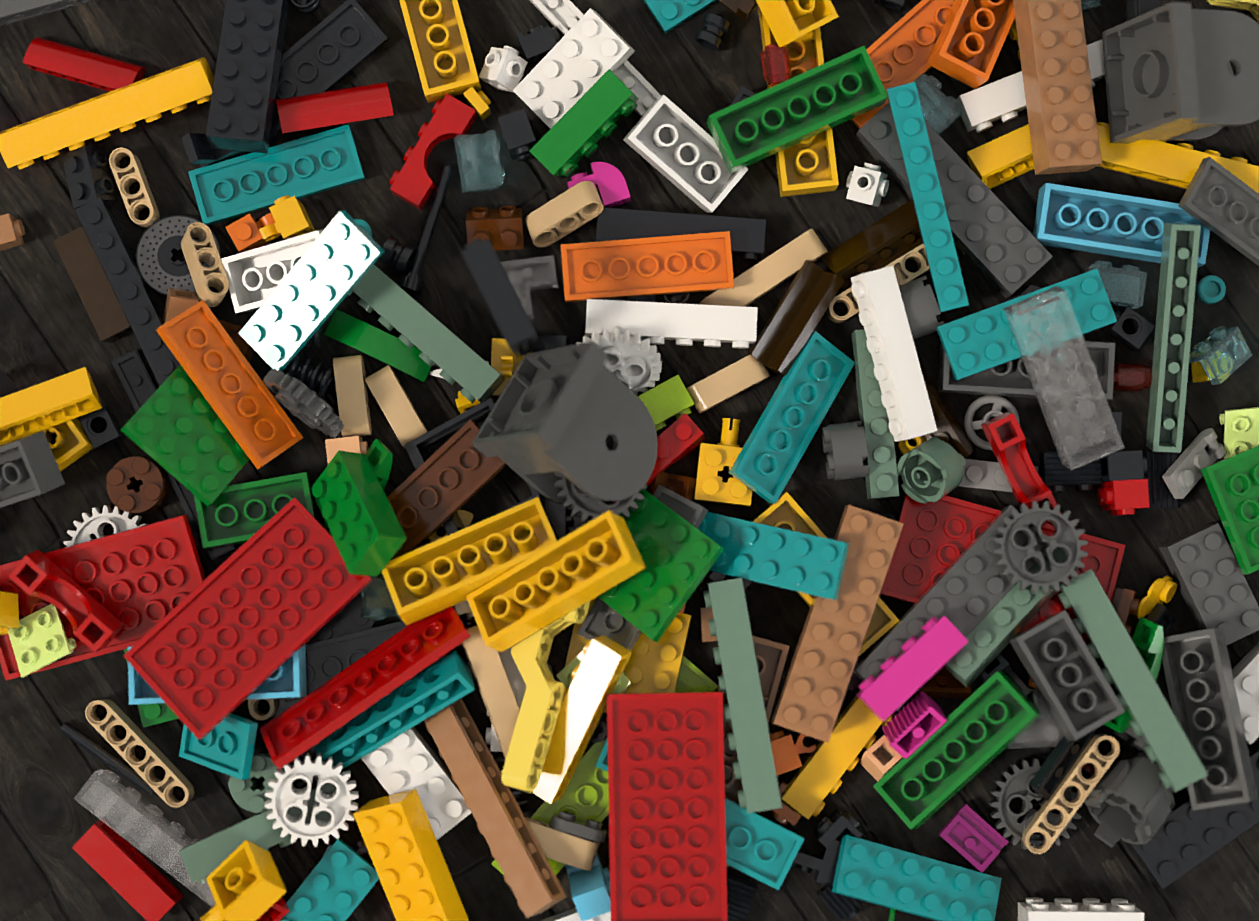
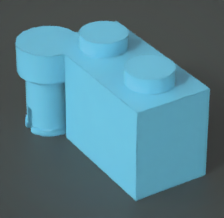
[565,852,611,921]

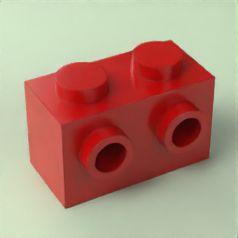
[1097,479,1149,516]

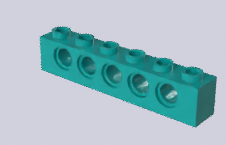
[315,651,475,769]

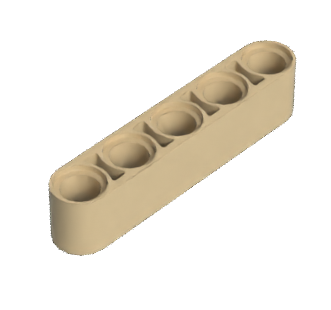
[699,228,828,307]
[827,244,930,323]
[462,625,520,759]
[85,698,195,808]
[1022,734,1120,854]

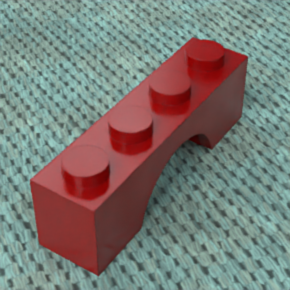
[389,94,478,210]
[981,412,1062,526]
[612,413,706,504]
[8,550,124,653]

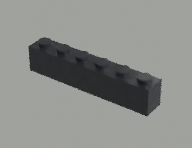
[596,208,766,261]

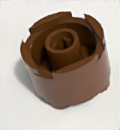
[106,456,170,514]

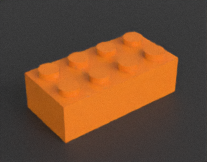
[927,0,1015,89]

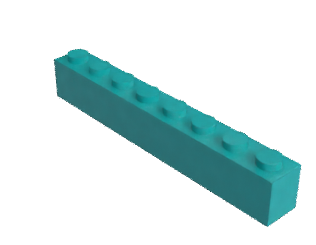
[887,82,969,312]

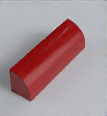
[23,37,145,92]
[276,82,394,133]
[72,818,184,921]

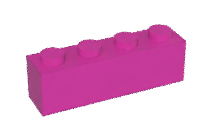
[857,616,969,721]

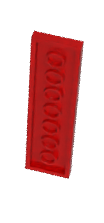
[260,606,470,769]

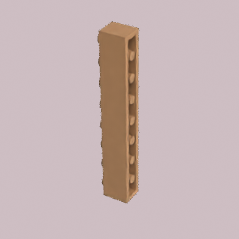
[424,698,567,918]

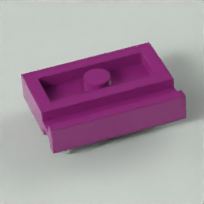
[938,803,1009,873]

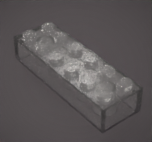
[1004,286,1124,470]

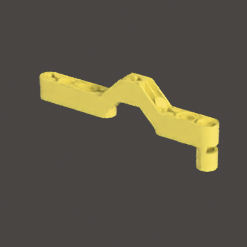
[502,600,591,792]

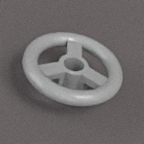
[964,395,1020,450]

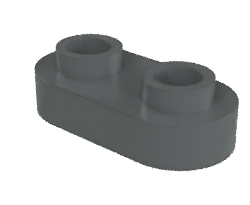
[549,811,607,842]

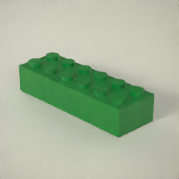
[706,46,888,174]
[873,671,1042,830]

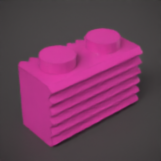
[882,691,948,759]

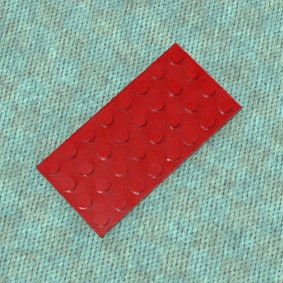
[880,493,1126,645]
[123,497,372,740]
[0,514,206,680]
[607,692,727,921]

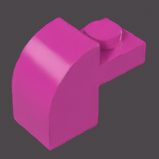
[567,162,631,208]

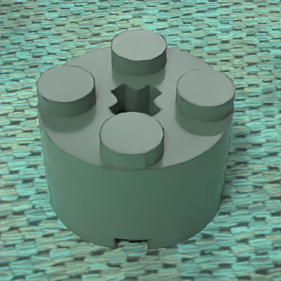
[897,437,965,503]
[228,753,284,813]

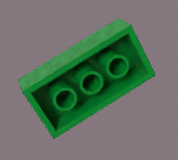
[530,69,639,179]
[310,450,407,577]
[194,472,317,549]

